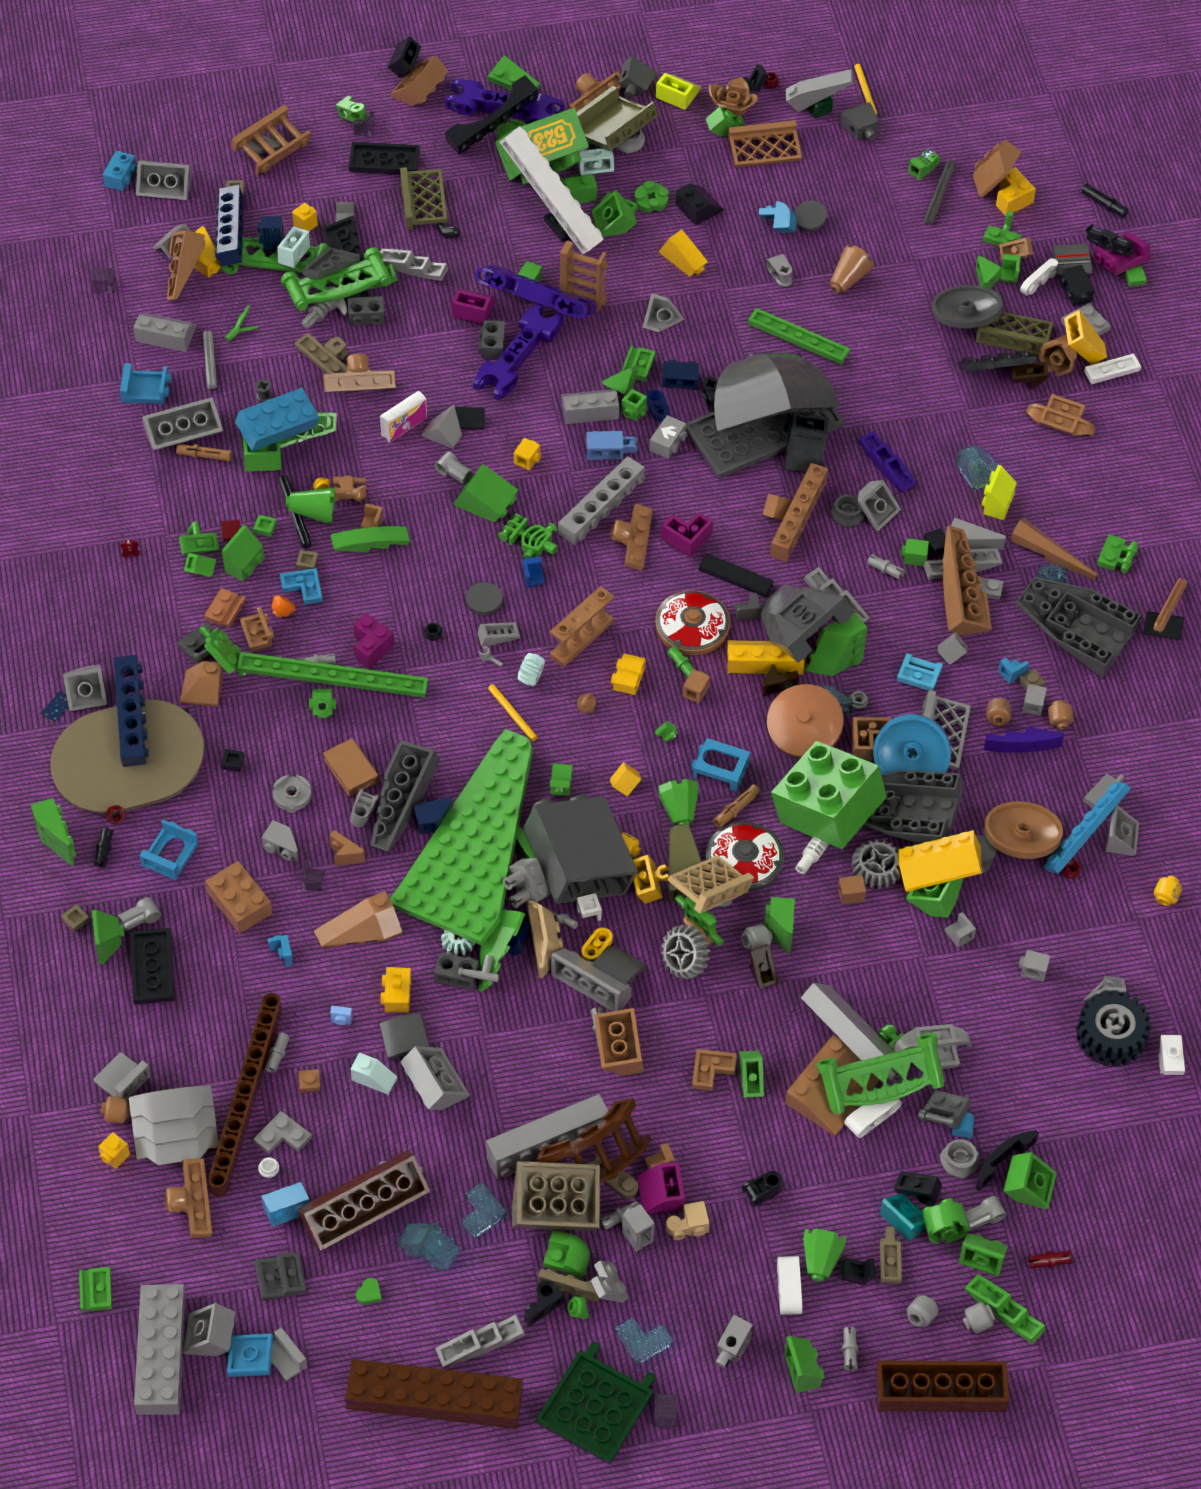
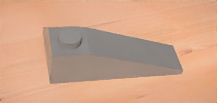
[786,69,853,112]

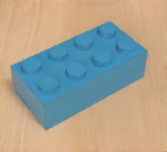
[235,388,319,451]

